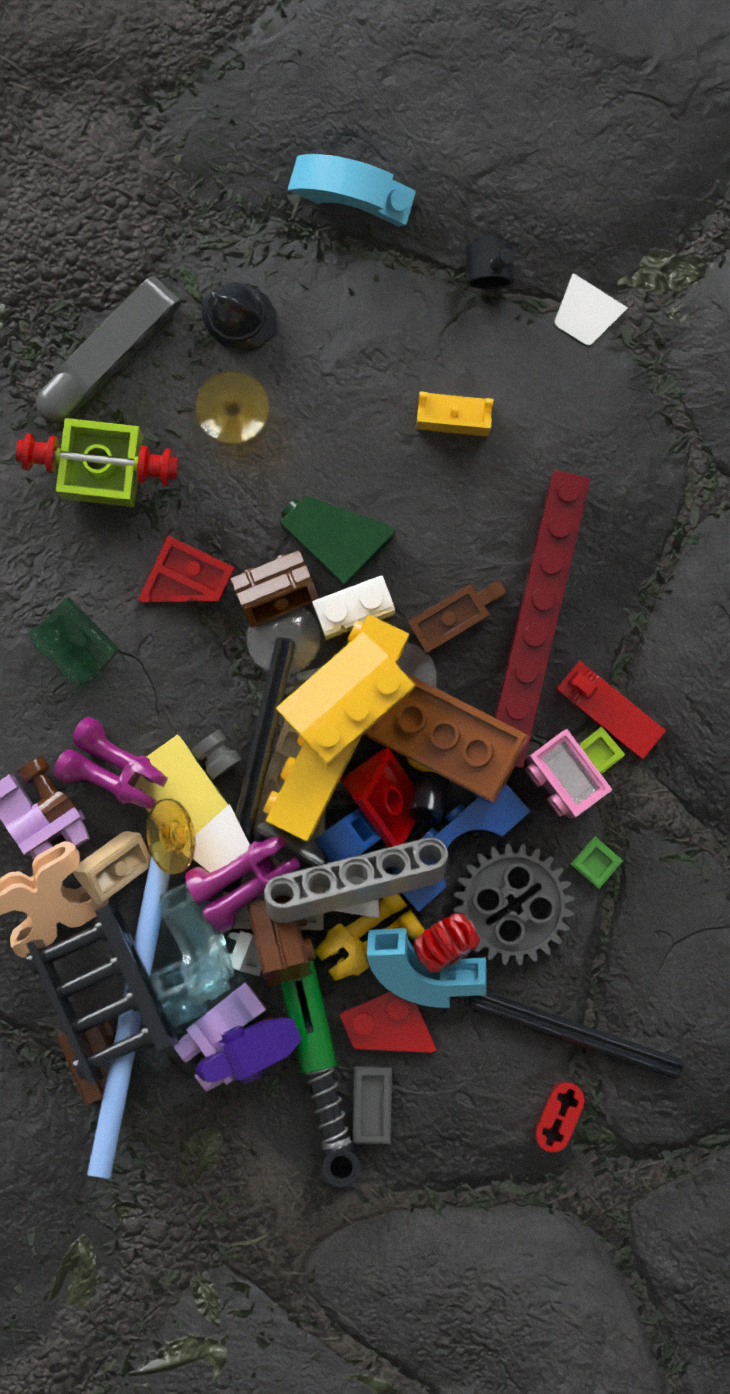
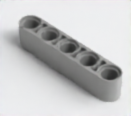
[265,838,448,923]

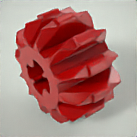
[413,914,480,972]

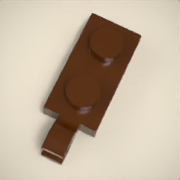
[408,580,507,654]

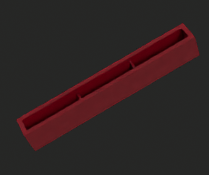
[494,470,590,770]

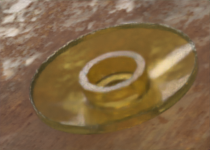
[195,370,269,444]
[146,798,195,874]

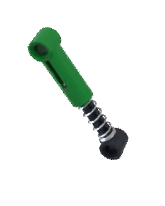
[280,961,360,1187]

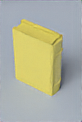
[134,735,235,857]

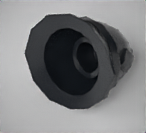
[202,282,276,351]

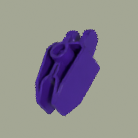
[195,1018,302,1084]

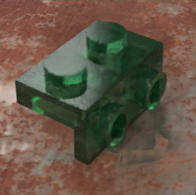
[28,597,120,687]

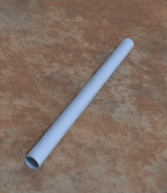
[87,841,175,1179]

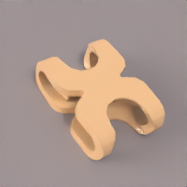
[0,842,109,958]

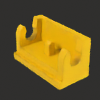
[416,391,493,437]

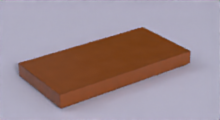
[363,671,530,804]

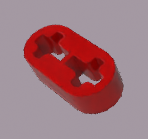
[534,1081,585,1152]

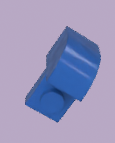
[314,808,382,863]

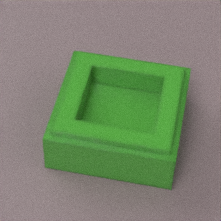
[570,836,623,889]

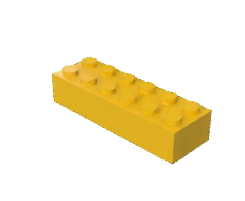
[263,614,409,842]

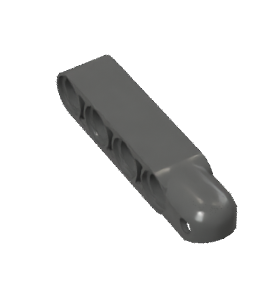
[35,275,181,424]

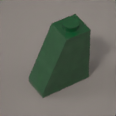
[280,496,396,588]

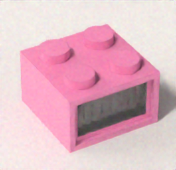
[524,729,612,819]

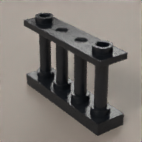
[26,904,179,1085]

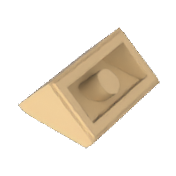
[73,831,151,905]

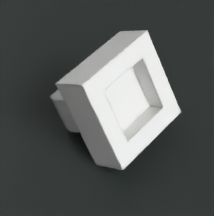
[222,931,262,976]

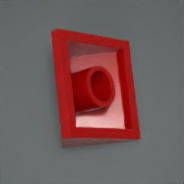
[340,748,416,848]

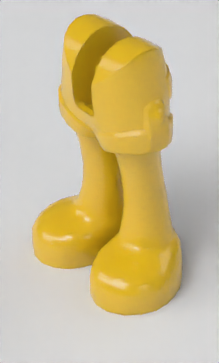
[315,893,425,981]

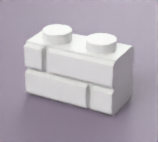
[312,575,395,640]

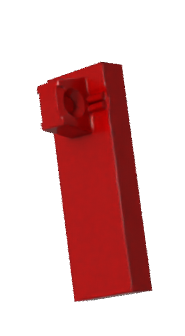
[555,660,666,760]

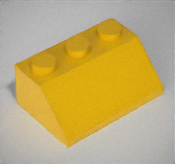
[276,632,415,766]

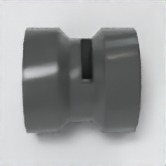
[191,729,242,781]

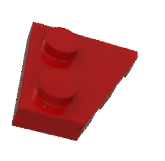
[138,536,236,602]
[339,991,437,1053]

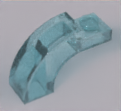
[160,883,234,1006]

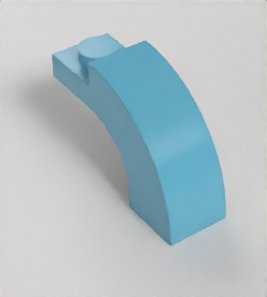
[288,154,416,227]
[367,928,487,1008]

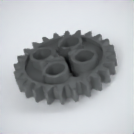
[453,844,575,965]

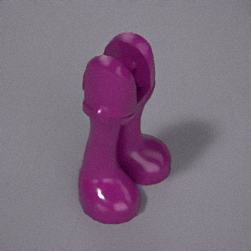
[54,717,168,809]
[185,835,300,933]

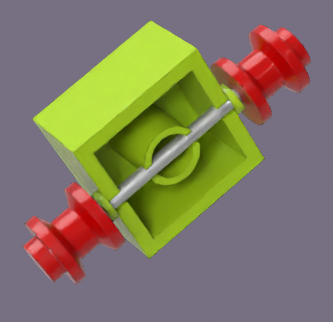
[16,418,179,507]

